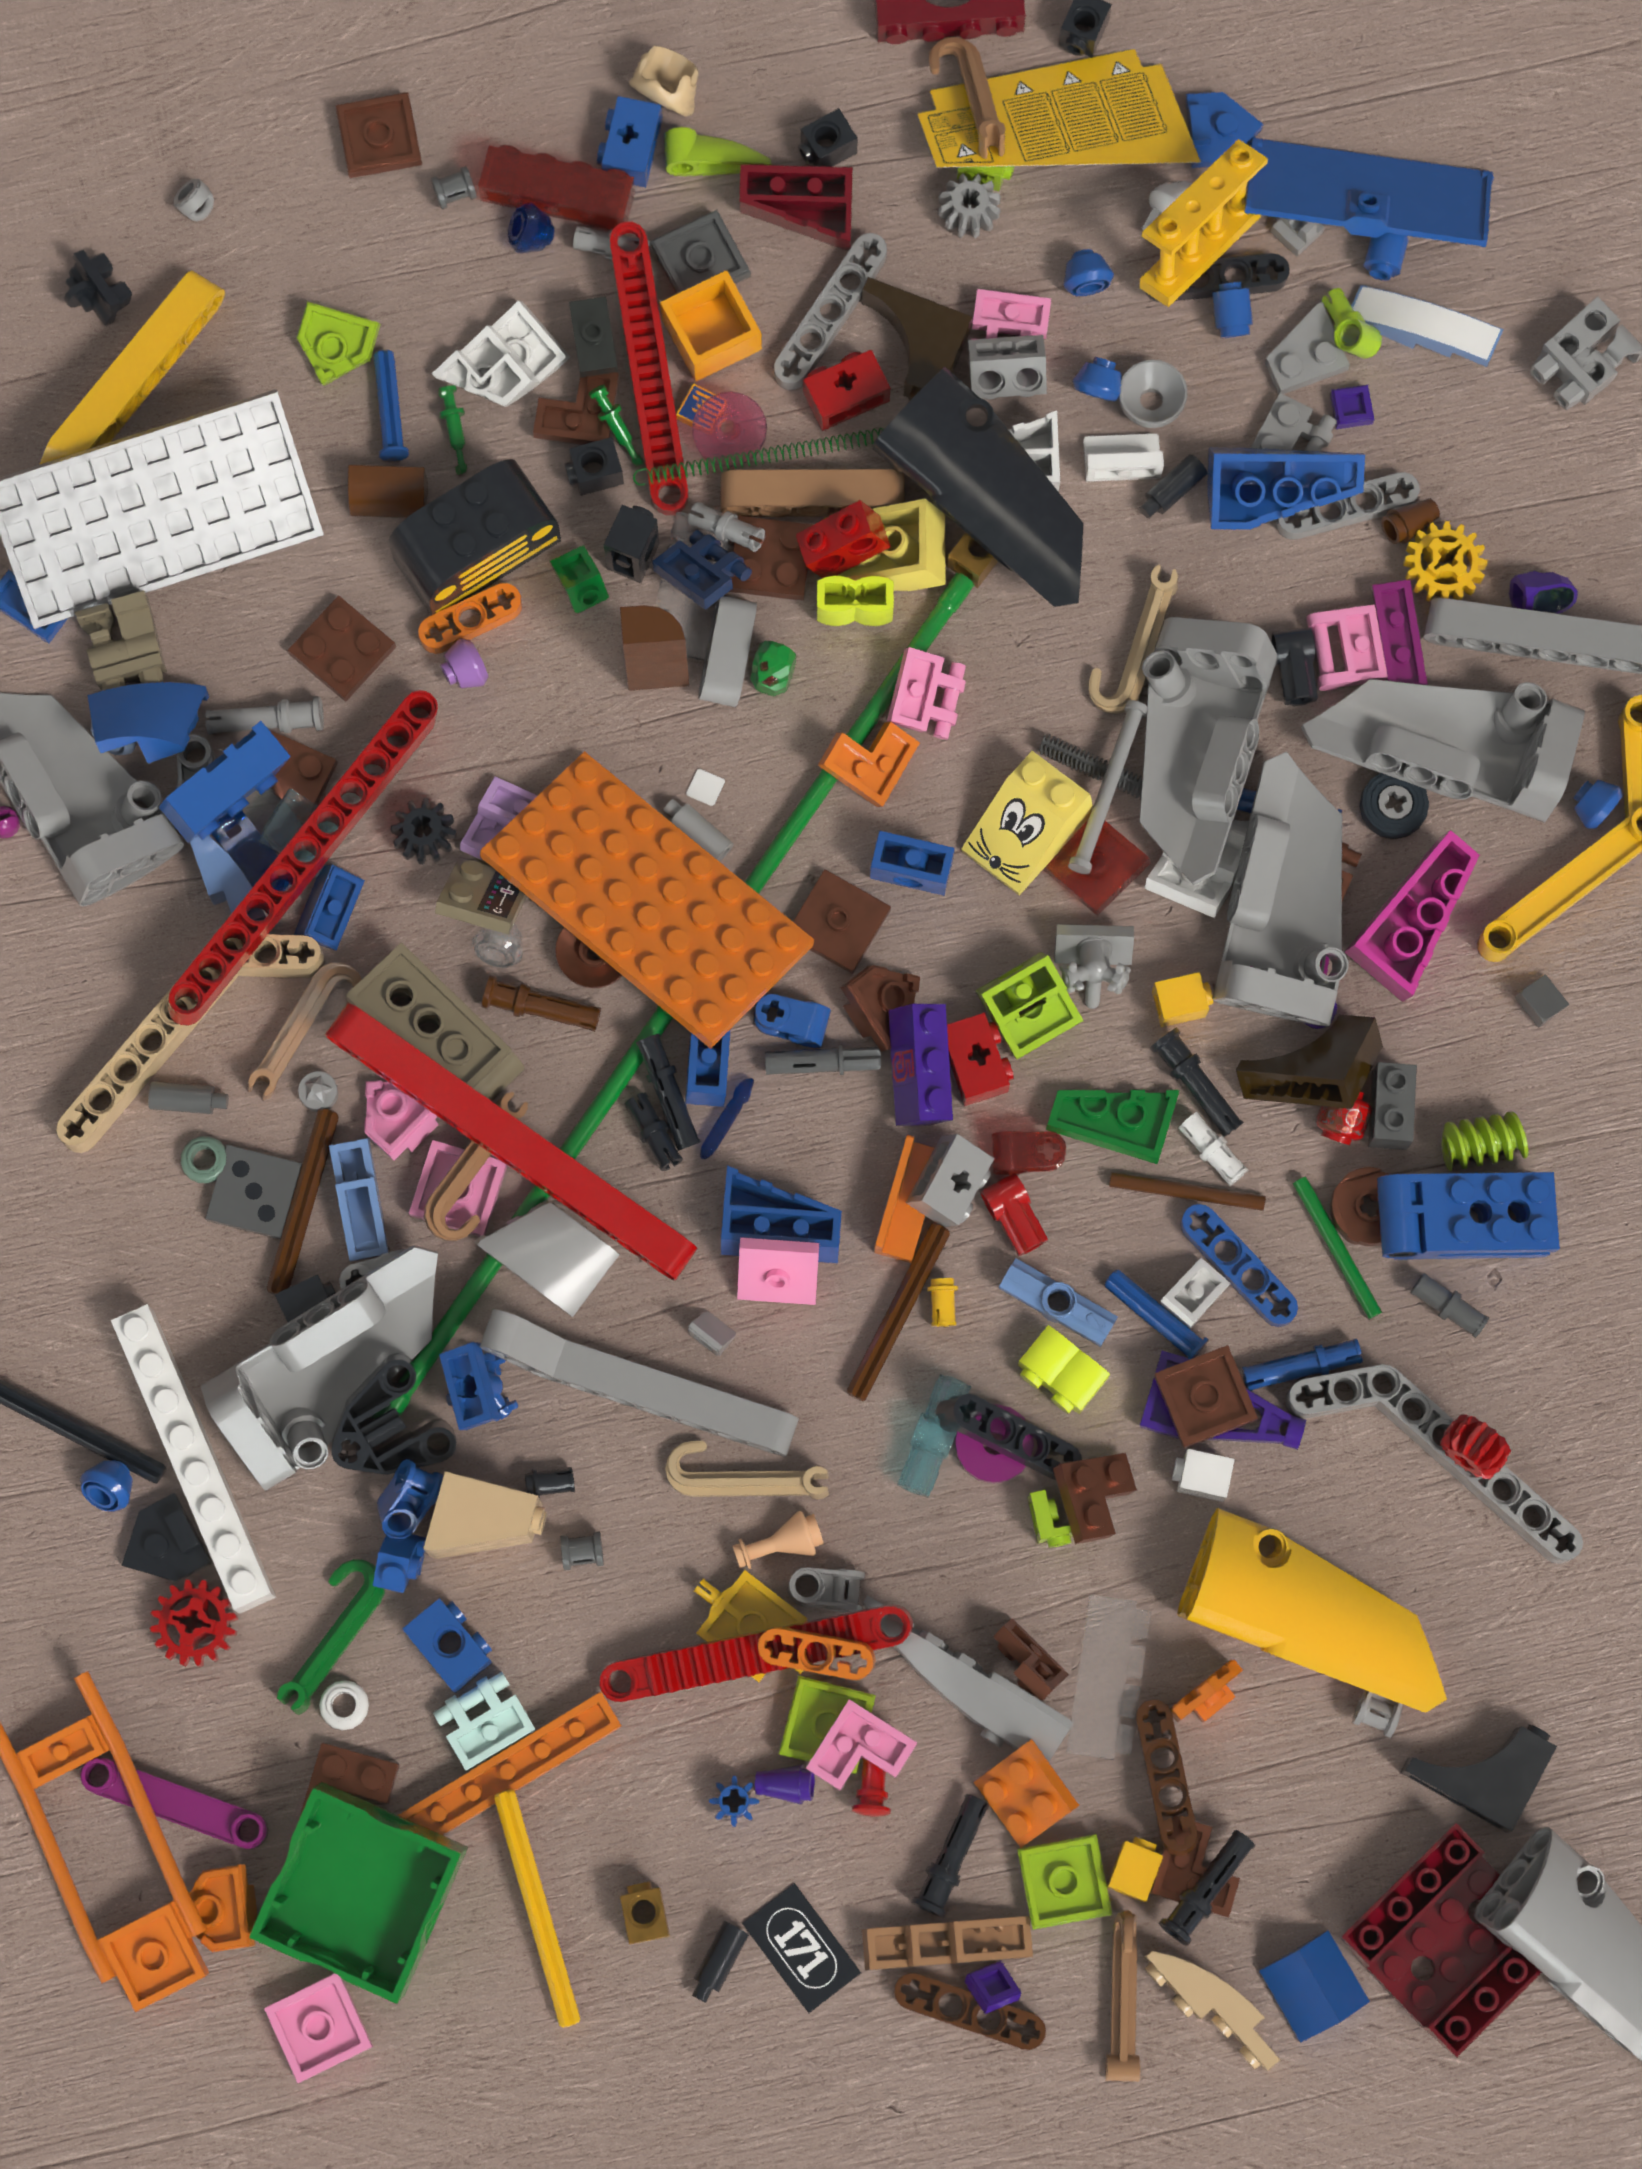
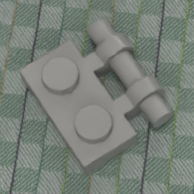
[1251,393,1336,451]

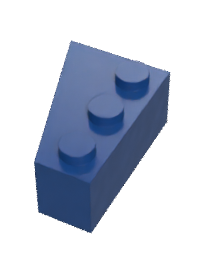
[159,721,291,843]
[721,1166,842,1263]

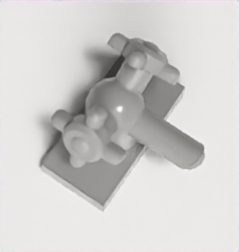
[1054,924,1134,1009]

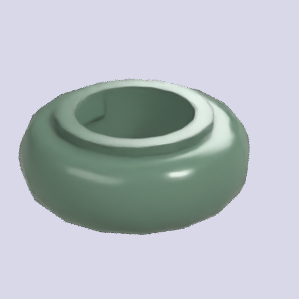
[180,1136,226,1184]

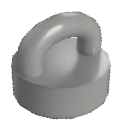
[174,178,214,222]

